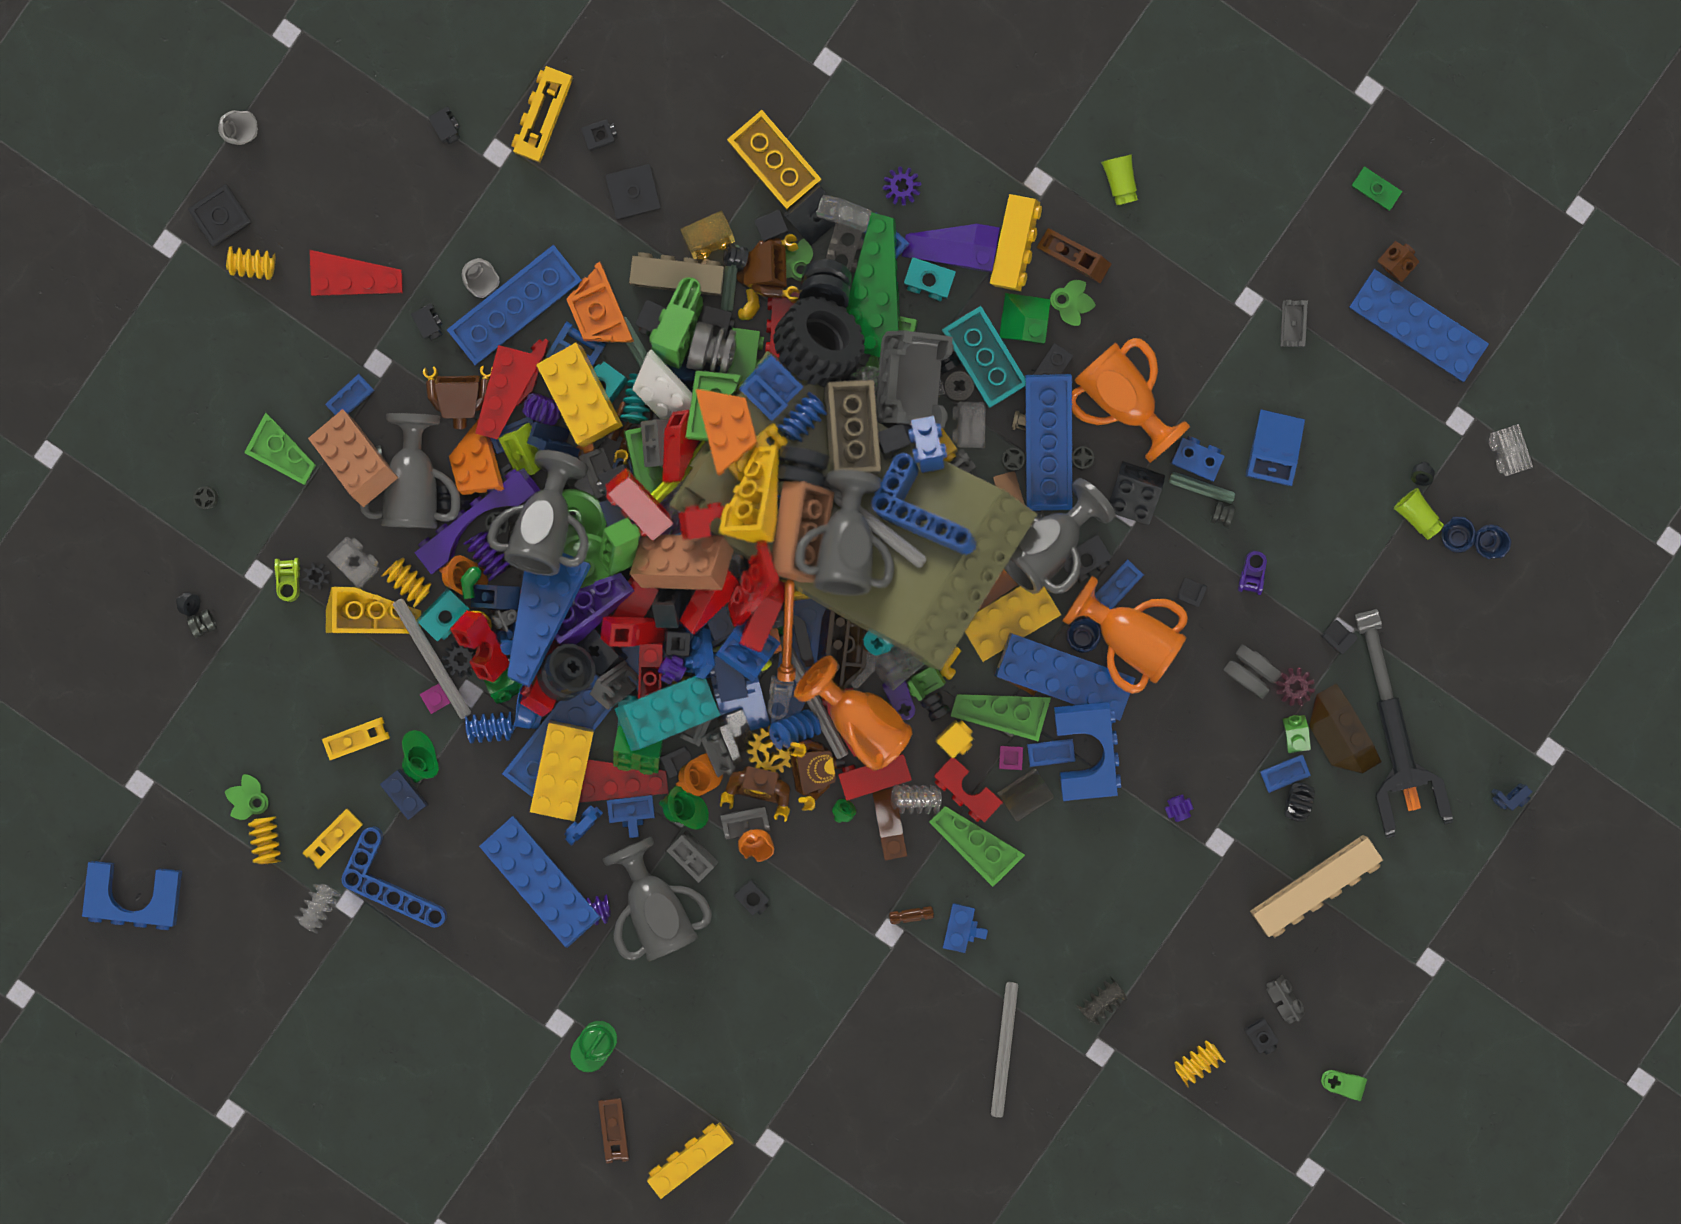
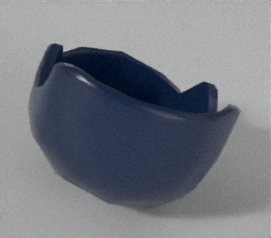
[1441,517,1476,552]
[1474,525,1511,559]
[1067,617,1101,653]

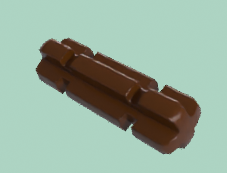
[889,906,934,924]

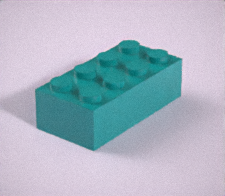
[942,306,1025,408]
[615,675,720,751]

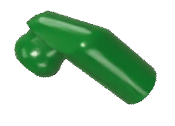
[461,567,482,599]

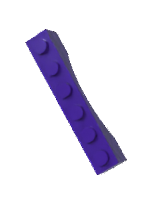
[415,469,540,574]

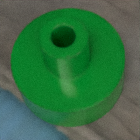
[832,799,856,823]

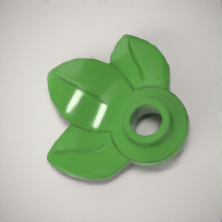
[785,238,813,281]
[1050,280,1096,326]
[225,774,269,820]

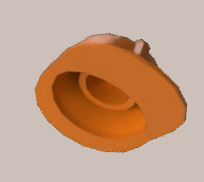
[439,555,488,599]
[676,753,723,796]

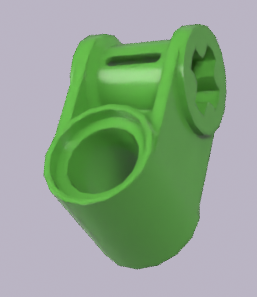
[1321,1070,1367,1101]

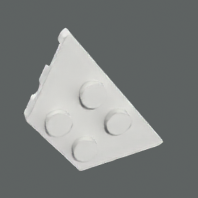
[632,350,692,419]

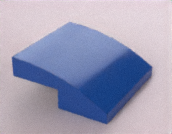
[739,354,803,421]
[716,620,781,682]

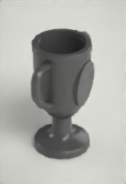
[360,413,460,529]
[488,450,589,576]
[795,470,894,595]
[1004,478,1116,594]
[602,836,712,961]

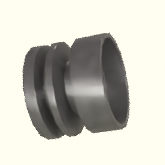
[687,322,737,374]

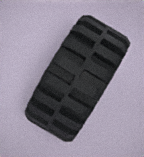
[773,297,865,386]

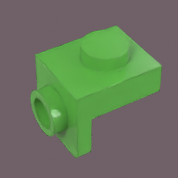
[908,667,946,701]
[1283,715,1311,753]

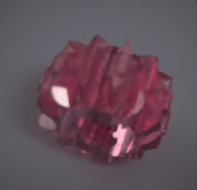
[1276,668,1315,706]

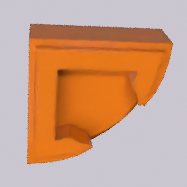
[577,443,595,456]

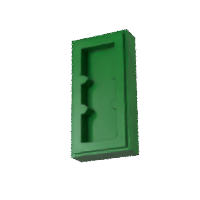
[1351,166,1402,211]

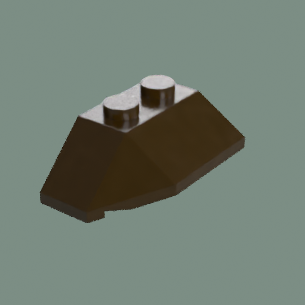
[817,608,868,691]
[1309,683,1382,773]

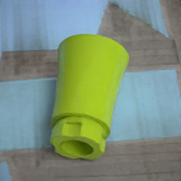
[1101,154,1138,205]
[1394,488,1444,540]

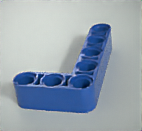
[871,453,977,554]
[341,827,447,928]

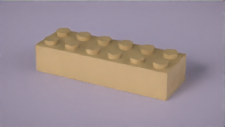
[1250,835,1383,938]

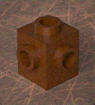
[1378,241,1419,282]

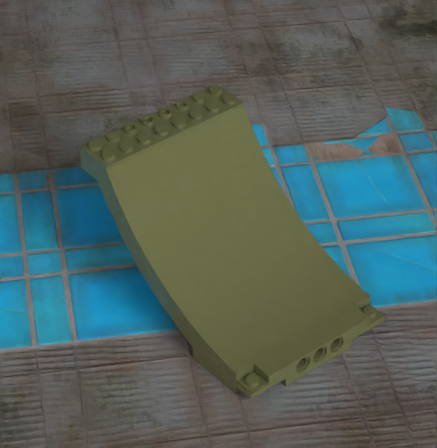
[669,351,1037,670]

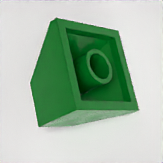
[999,293,1050,345]

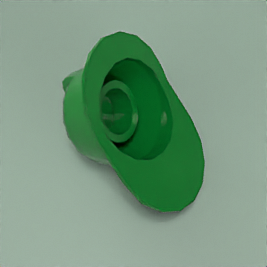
[402,730,439,783]
[659,786,709,830]
[571,1021,617,1072]

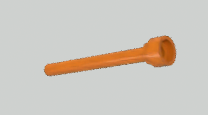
[777,579,796,682]

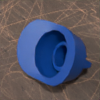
[512,684,542,731]

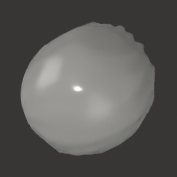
[218,110,258,145]
[462,258,500,298]

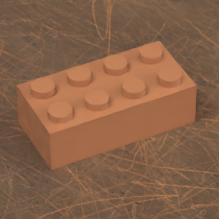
[308,409,398,507]
[771,481,834,582]
[630,535,734,590]

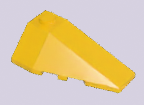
[719,446,778,543]
[326,587,421,633]

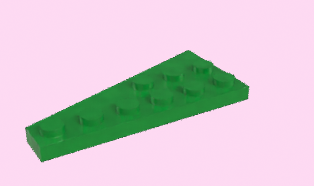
[846,212,900,357]

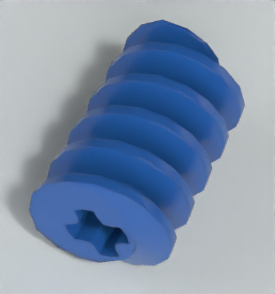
[777,392,827,443]
[769,709,821,750]
[465,711,513,743]

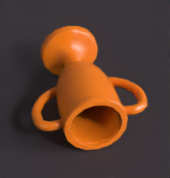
[1072,338,1190,463]
[1062,576,1188,694]
[794,655,912,770]

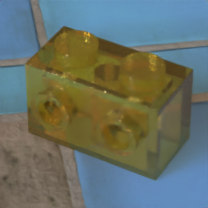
[680,211,735,259]

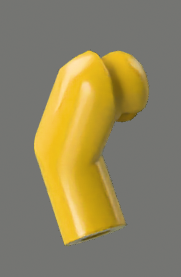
[738,289,760,320]
[940,646,961,680]

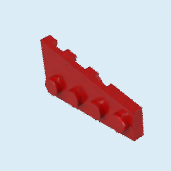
[310,250,403,296]
[475,345,543,440]
[728,541,779,626]
[579,759,669,803]

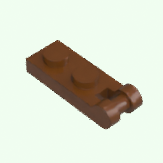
[598,1098,629,1164]

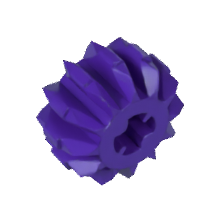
[883,167,921,206]
[522,393,561,425]

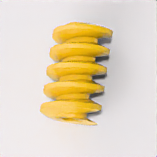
[226,246,275,280]
[381,558,431,608]
[248,816,282,864]
[1174,1041,1226,1088]

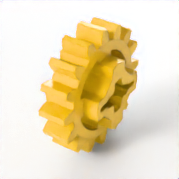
[747,725,795,773]

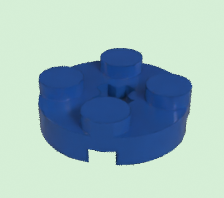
[564,806,603,846]

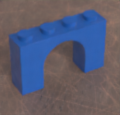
[1054,702,1121,801]
[82,861,182,930]

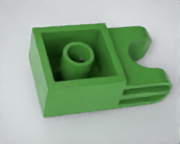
[650,277,703,369]

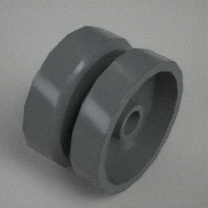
[1223,644,1282,699]

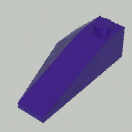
[902,224,999,273]
[554,573,634,646]

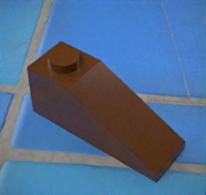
[1037,228,1111,283]
[873,788,907,860]

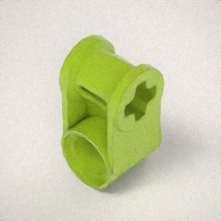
[275,558,300,602]

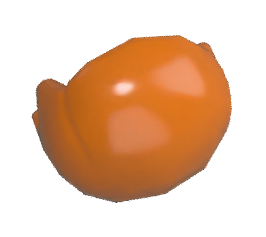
[738,829,774,862]

